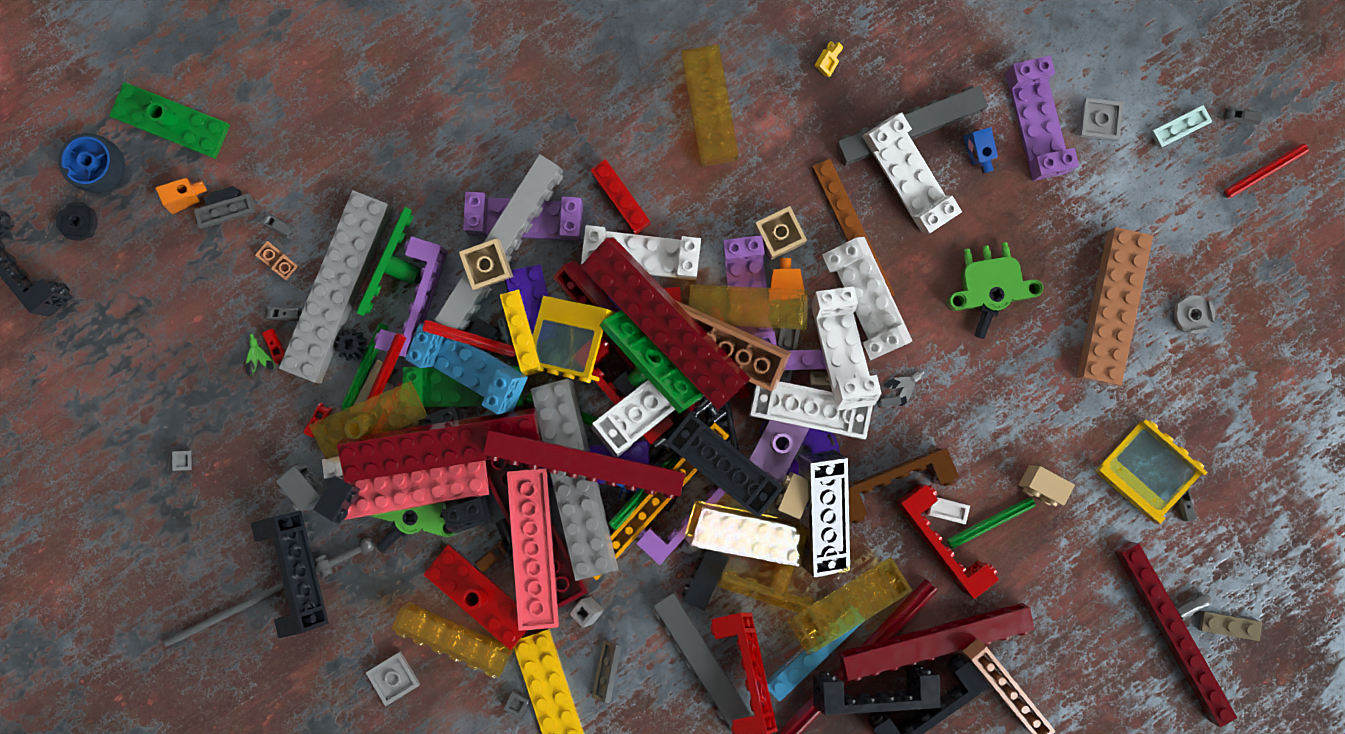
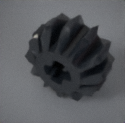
[334,329,368,361]

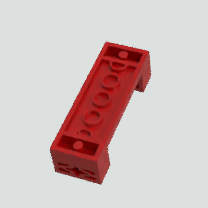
[573,337,675,444]
[895,483,999,599]
[710,612,778,734]

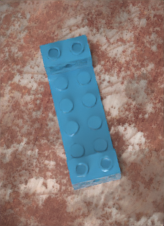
[405,324,528,414]

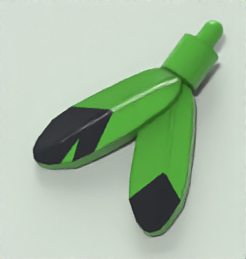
[245,334,275,376]

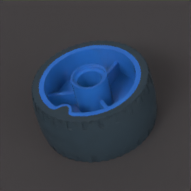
[58,133,125,193]

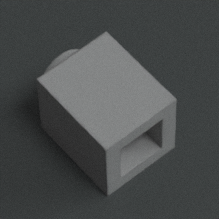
[570,597,604,628]

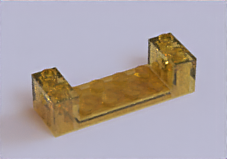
[787,557,912,655]

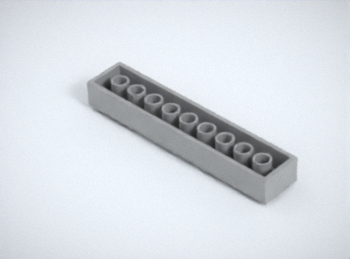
[435,154,564,331]
[279,190,393,384]
[531,379,619,581]

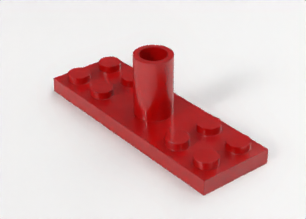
[423,544,528,650]

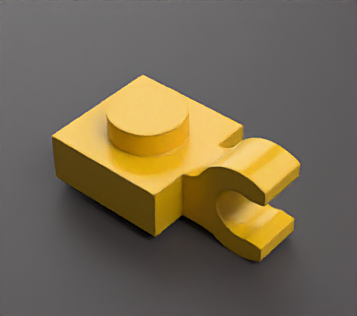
[815,41,843,77]

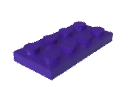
[504,264,560,343]

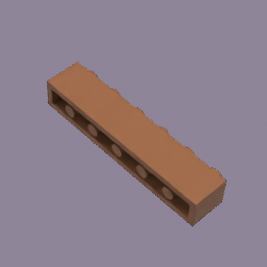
[963,638,1055,734]

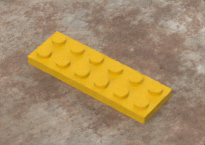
[514,628,584,734]

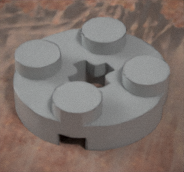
[1174,295,1215,334]

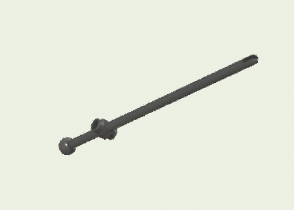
[163,537,375,646]

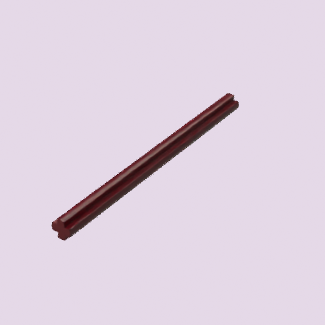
[777,579,938,734]

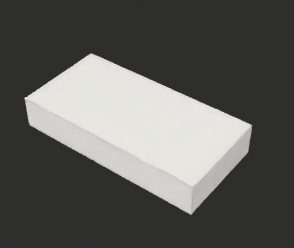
[927,497,970,524]

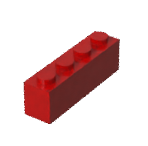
[590,159,651,235]

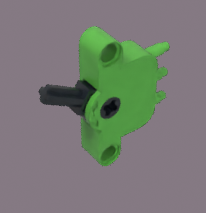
[946,242,1043,339]
[370,502,456,553]

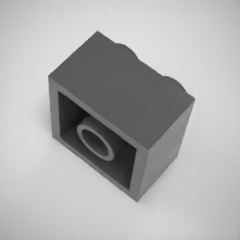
[276,465,325,511]

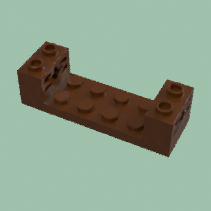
[848,448,959,524]

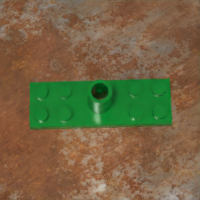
[109,82,230,159]
[356,207,420,316]
[599,310,704,413]

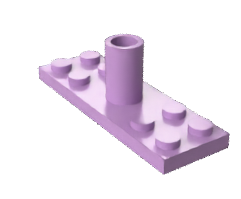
[750,383,809,483]

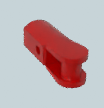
[262,329,286,365]
[303,402,332,438]

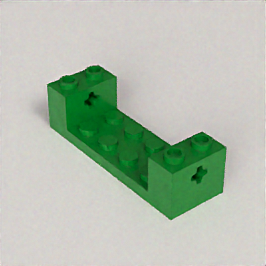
[403,366,524,407]

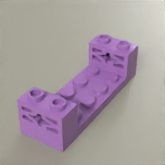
[1005,55,1079,181]
[463,192,584,241]
[722,235,776,345]
[374,236,448,357]
[636,486,726,565]

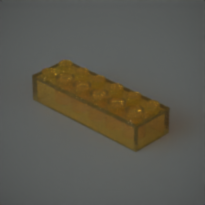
[681,44,739,167]
[689,284,809,331]
[685,501,809,567]
[391,602,514,678]

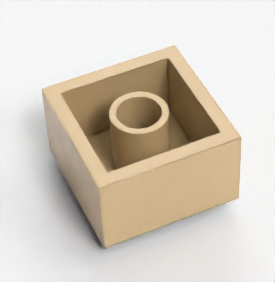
[754,206,807,260]
[459,238,513,290]
[1018,465,1075,507]
[774,472,809,519]

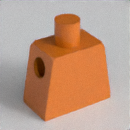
[156,178,207,214]
[768,258,806,302]

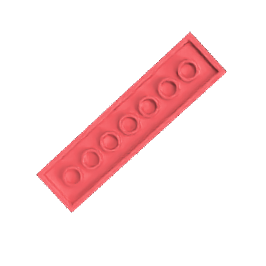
[344,461,489,520]
[507,468,559,631]

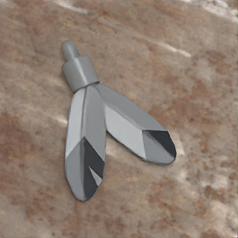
[884,371,924,406]

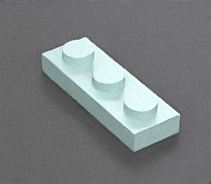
[1150,105,1212,149]

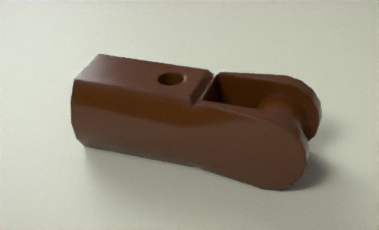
[475,540,507,572]

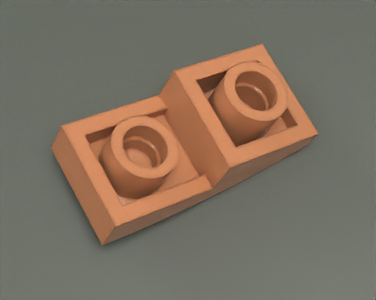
[255,240,298,280]

